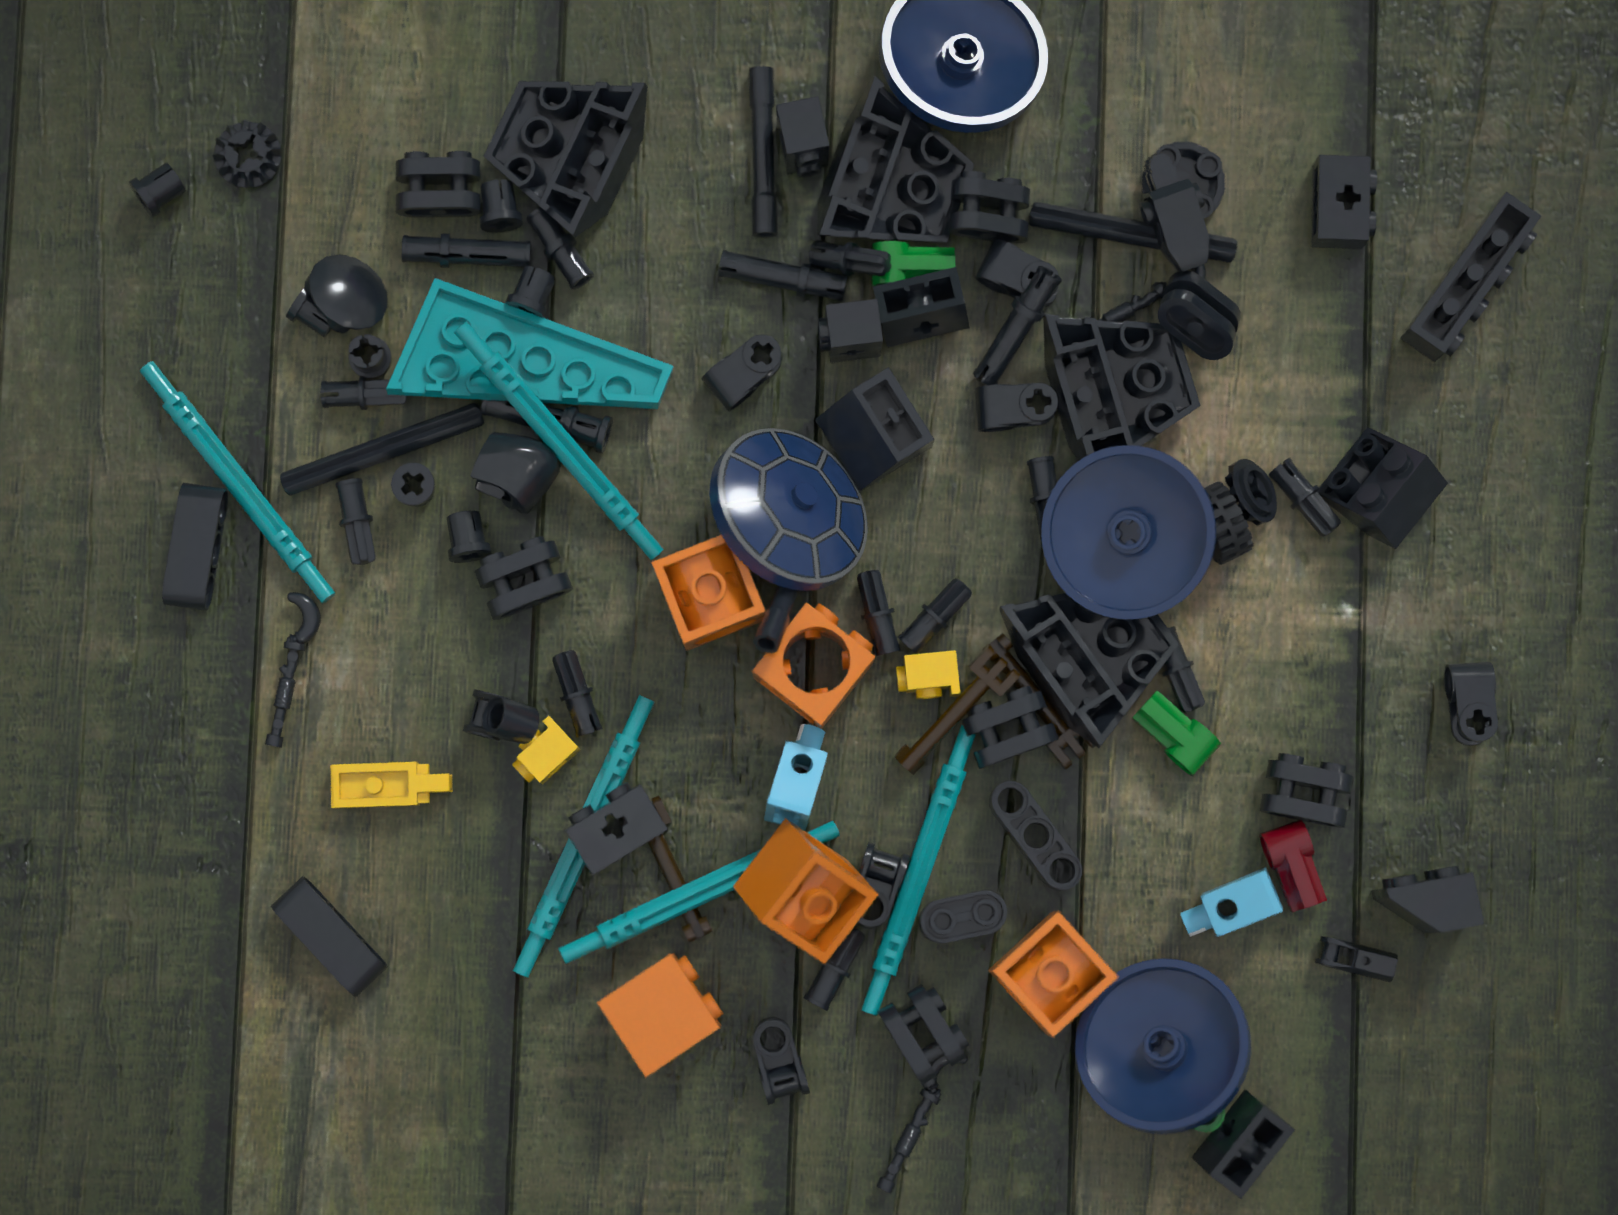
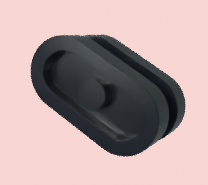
[395,151,481,218]
[949,171,1030,244]
[1158,271,1241,360]
[474,536,573,620]
[961,686,1059,769]
[1259,753,1354,828]
[919,890,1007,943]
[877,984,969,1085]

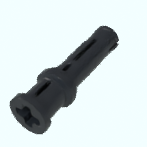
[481,396,613,454]

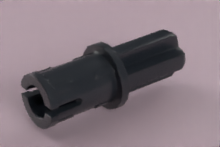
[809,240,892,277]
[320,376,408,410]
[1027,456,1057,541]
[1268,458,1341,537]
[335,478,376,565]
[857,570,900,656]
[898,578,972,654]
[1161,626,1205,713]
[552,650,603,737]
[804,927,865,1011]

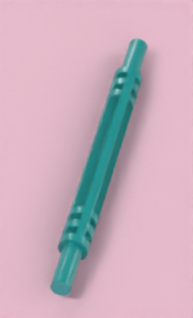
[454,321,664,560]
[140,361,336,604]
[513,695,655,978]
[861,725,976,1016]
[558,820,840,964]

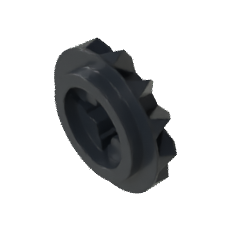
[213,119,282,188]
[1225,459,1277,526]

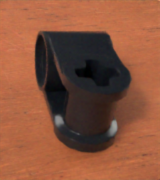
[975,239,1059,307]
[702,334,782,412]
[975,383,1058,432]
[1444,662,1498,746]
[463,689,540,744]
[856,842,910,929]
[753,1017,810,1105]

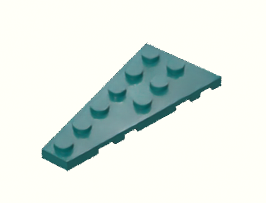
[386,278,673,409]

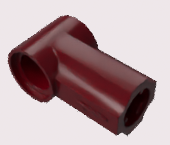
[1259,819,1327,912]

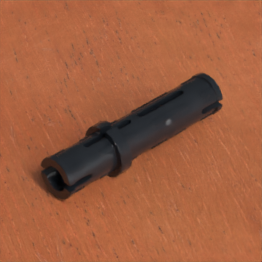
[402,233,531,268]
[718,250,848,302]
[973,265,1062,385]

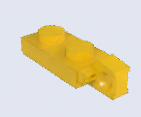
[330,762,453,809]

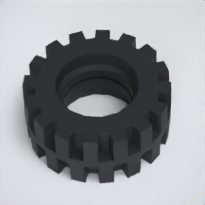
[1204,482,1253,565]

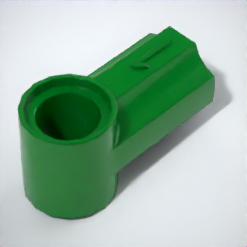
[871,241,955,288]
[1132,691,1221,776]

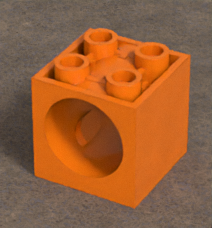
[652,535,765,651]
[752,602,875,729]
[733,818,879,964]
[988,911,1118,1037]
[597,953,724,1077]

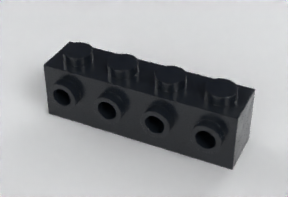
[1400,191,1541,362]

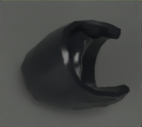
[471,432,561,514]

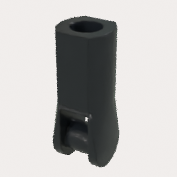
[1315,936,1398,982]

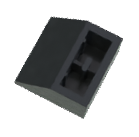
[815,367,935,492]
[1317,427,1448,549]
[1371,866,1484,933]

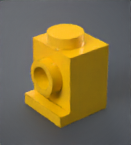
[896,650,960,699]
[512,716,581,785]

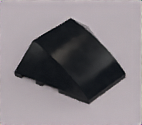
[817,76,974,243]
[484,81,648,238]
[1043,314,1201,461]
[999,593,1179,748]

